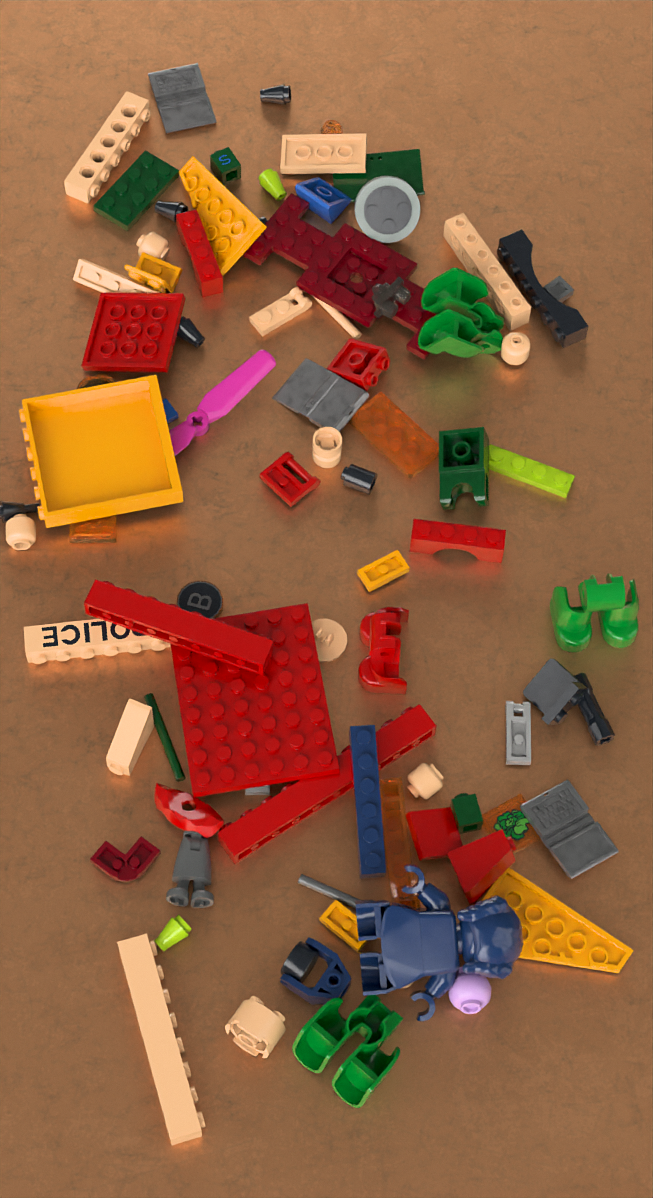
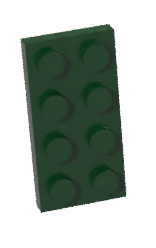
[93,150,180,231]

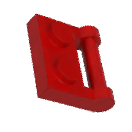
[260,452,321,507]

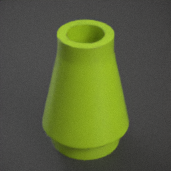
[258,168,287,201]
[154,914,192,952]

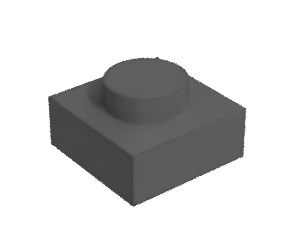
[543,276,574,303]

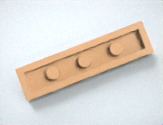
[73,259,160,293]

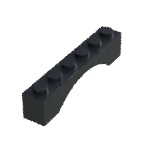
[497,229,589,348]

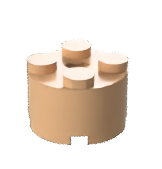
[225,996,286,1058]

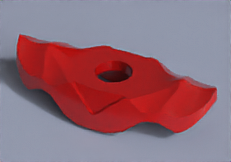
[154,783,225,838]

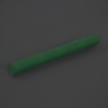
[144,693,186,782]

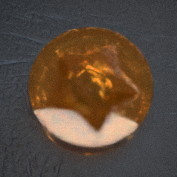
[321,120,343,134]

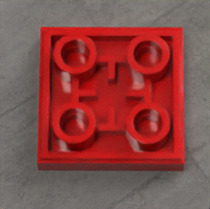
[405,807,463,861]

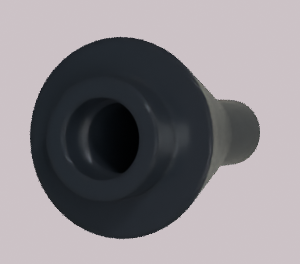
[0,500,40,523]

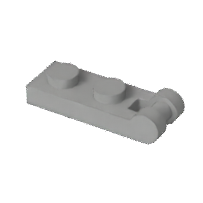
[505,701,531,765]

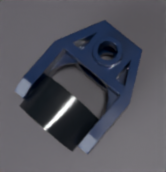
[280,937,351,1005]

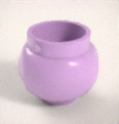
[448,967,491,1014]

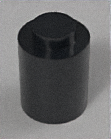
[341,464,377,495]

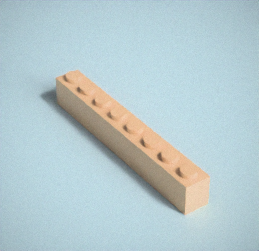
[117,934,205,1145]

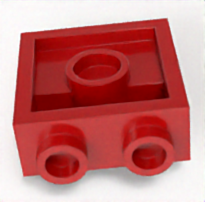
[326,338,390,392]

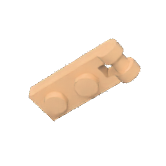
[250,287,312,337]

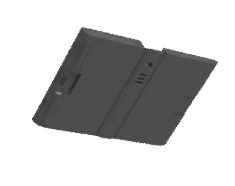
[148,63,217,133]
[272,358,370,432]
[520,779,619,879]

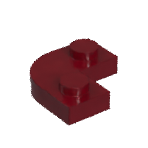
[90,836,161,882]

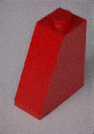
[447,829,517,905]

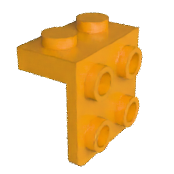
[124,252,183,293]

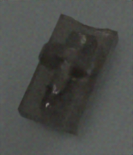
[372,277,411,319]

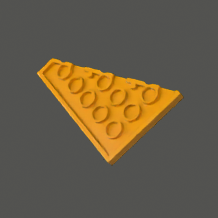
[482,868,634,973]

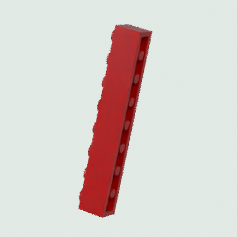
[84,579,274,676]

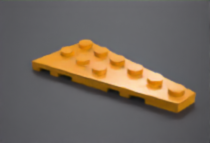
[179,156,267,276]

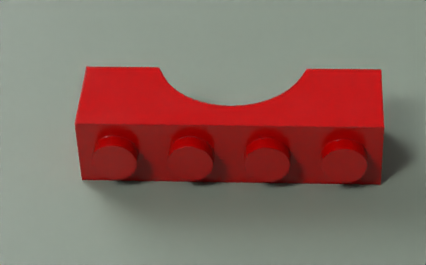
[176,209,223,298]
[409,519,506,563]

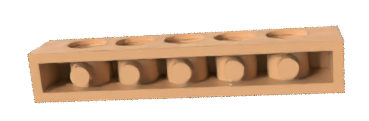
[64,91,151,204]
[443,213,531,331]

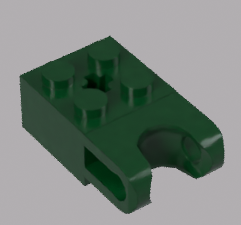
[439,427,489,510]

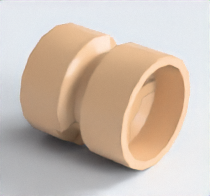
[312,427,342,468]

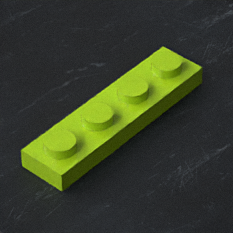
[489,444,575,498]

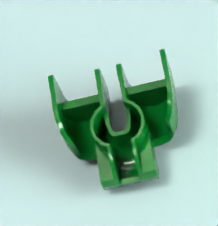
[418,268,504,358]
[550,573,639,653]
[292,995,403,1108]

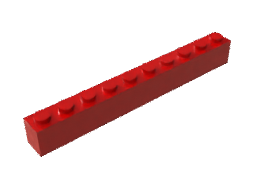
[218,704,437,865]

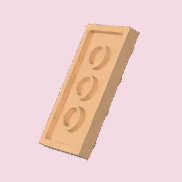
[280,133,367,174]

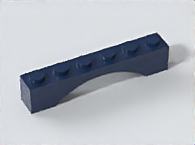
[349,725,386,878]

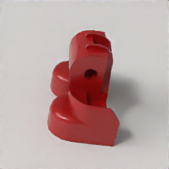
[358,607,409,695]

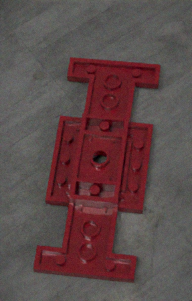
[243,193,436,360]

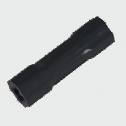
[574,673,615,746]

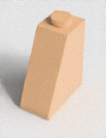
[106,698,154,776]

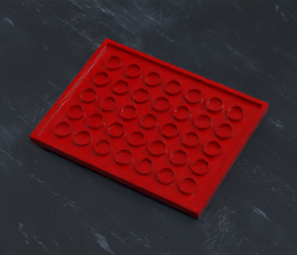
[170,603,340,797]

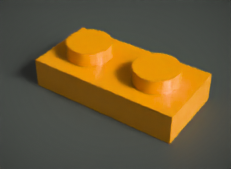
[357,550,410,592]
[319,900,369,952]

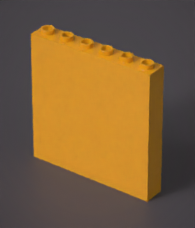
[19,375,184,528]

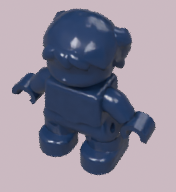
[355,864,524,1022]

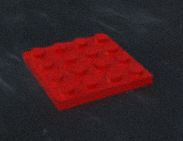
[81,293,186,373]

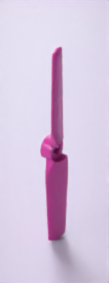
[169,349,276,456]

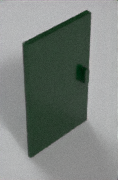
[333,149,425,202]

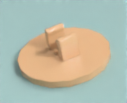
[312,619,347,662]

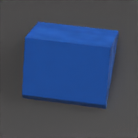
[295,177,351,224]

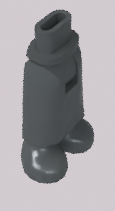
[166,831,214,908]

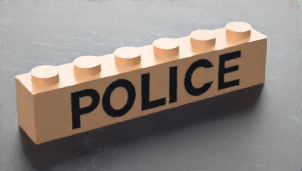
[24,619,170,664]

